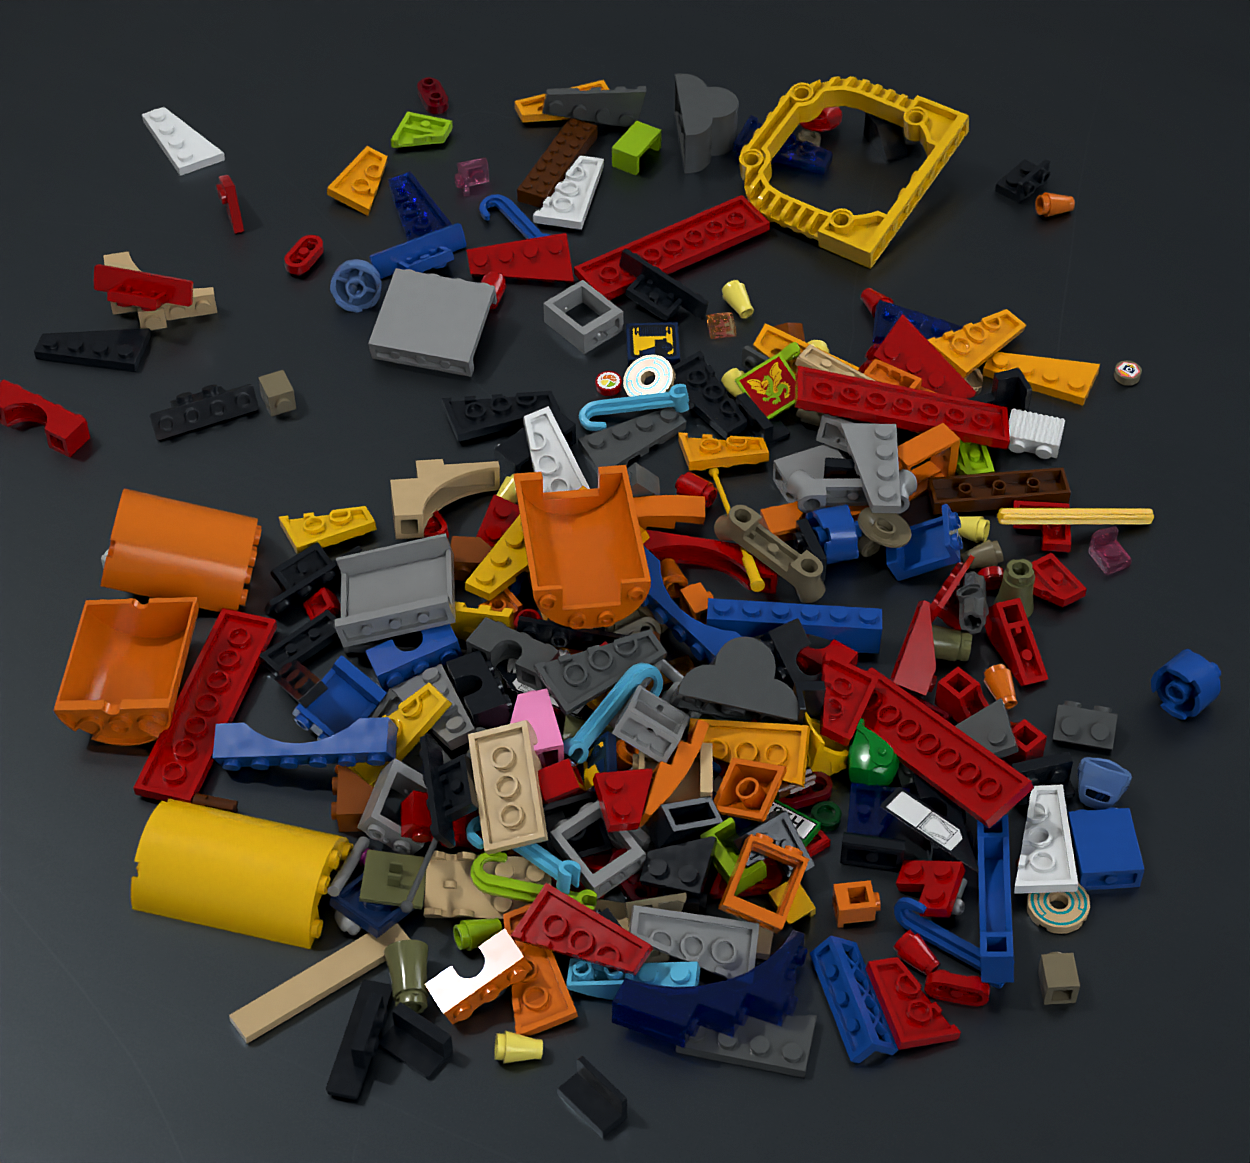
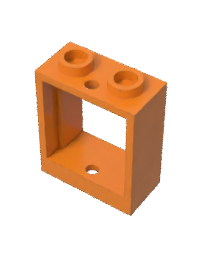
[898,423,960,501]
[718,833,809,934]

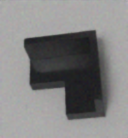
[968,367,1032,421]
[723,811,815,881]

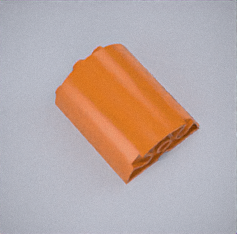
[100,488,262,612]
[53,597,199,746]

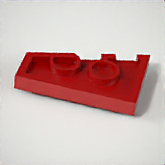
[820,652,879,747]
[865,957,961,1050]

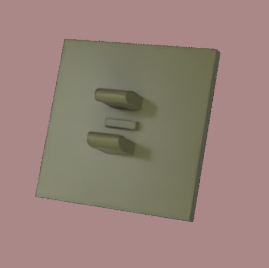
[359,849,426,909]

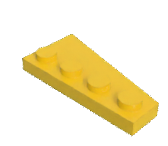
[465,515,529,601]

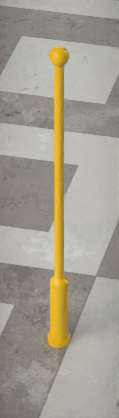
[708,468,765,592]

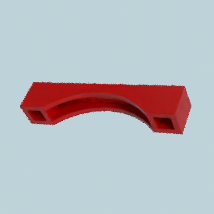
[643,529,780,594]

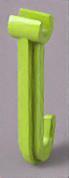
[471,852,597,911]

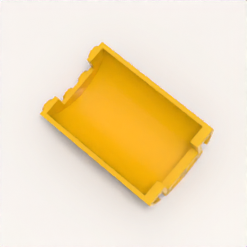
[131,799,353,949]

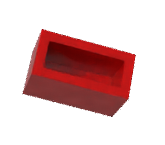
[538,758,587,803]

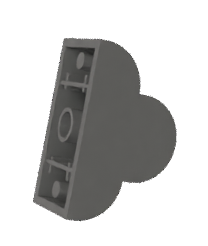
[674,74,738,174]
[670,637,798,724]

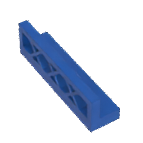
[809,935,898,1063]

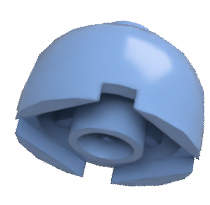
[330,259,382,312]

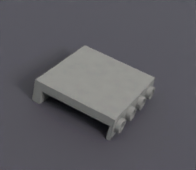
[368,268,497,377]
[335,533,456,648]

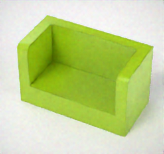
[612,121,662,175]
[700,817,767,896]

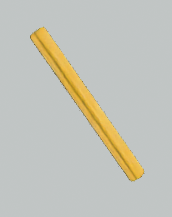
[997,508,1154,525]

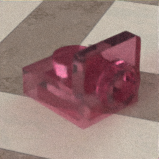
[454,157,489,196]
[1088,526,1132,575]

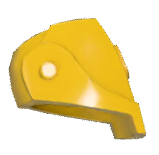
[803,712,850,776]

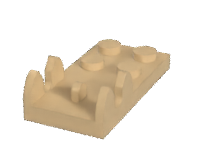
[468,720,548,855]
[423,851,552,920]

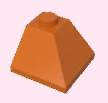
[713,758,787,822]

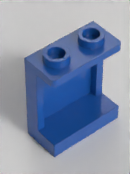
[886,504,963,581]
[292,655,387,740]
[1068,807,1145,890]

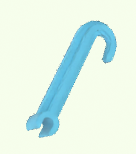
[579,384,689,431]
[563,663,663,764]
[466,816,581,894]

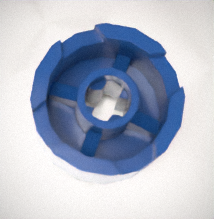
[805,504,862,565]
[1151,649,1221,720]

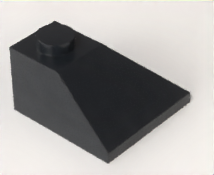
[540,790,613,861]

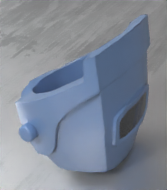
[1078,757,1132,810]

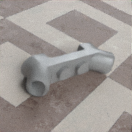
[787,469,917,514]

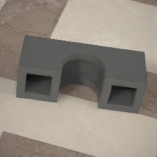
[466,617,560,691]

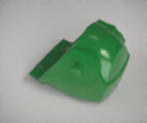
[848,718,900,790]

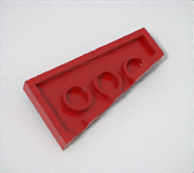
[467,233,575,284]
[872,314,977,399]
[510,883,653,976]

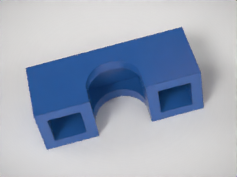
[366,624,463,692]

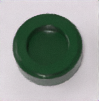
[811,801,842,832]

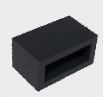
[645,796,723,849]

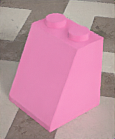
[510,689,564,769]

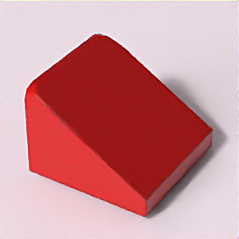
[303,587,341,620]

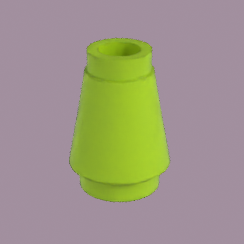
[453,918,503,951]

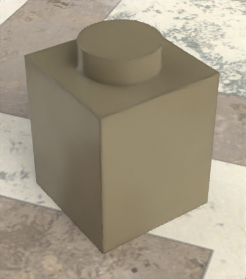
[258,370,296,417]
[1037,952,1080,1005]

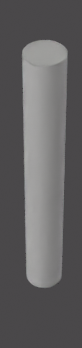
[327,836,370,897]

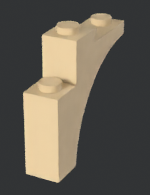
[104,251,217,330]
[390,459,500,539]

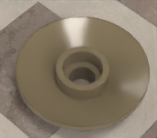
[858,507,912,548]

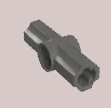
[956,571,989,634]

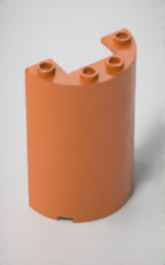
[513,465,651,630]

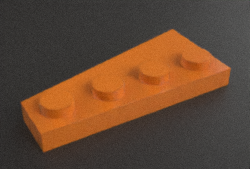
[503,903,578,1037]

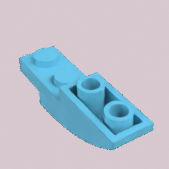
[566,958,700,1004]

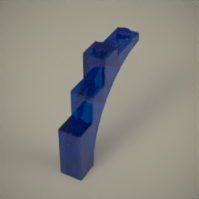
[612,930,808,1048]

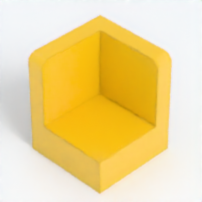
[769,880,816,924]

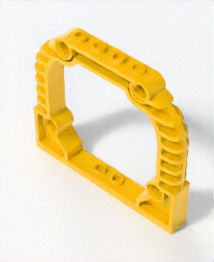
[739,76,969,269]

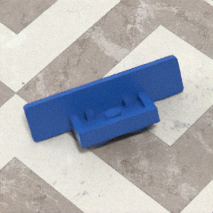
[369,223,467,279]

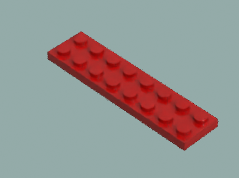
[574,195,770,300]
[795,366,1010,449]
[133,608,277,803]
[861,667,1034,828]

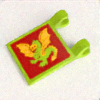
[735,342,801,420]

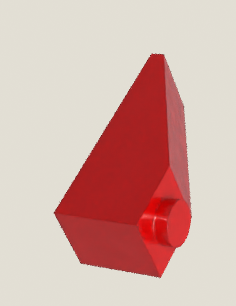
[984,598,1049,687]
[890,600,937,696]

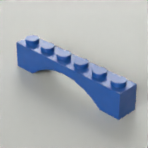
[641,546,742,665]
[707,598,882,654]
[212,717,398,771]
[977,815,1014,983]

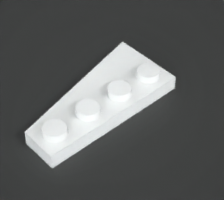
[142,107,225,176]
[533,156,604,230]
[523,406,590,493]
[1014,785,1078,894]

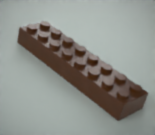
[517,118,597,208]
[927,467,1071,515]

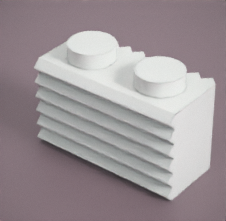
[1008,408,1065,459]

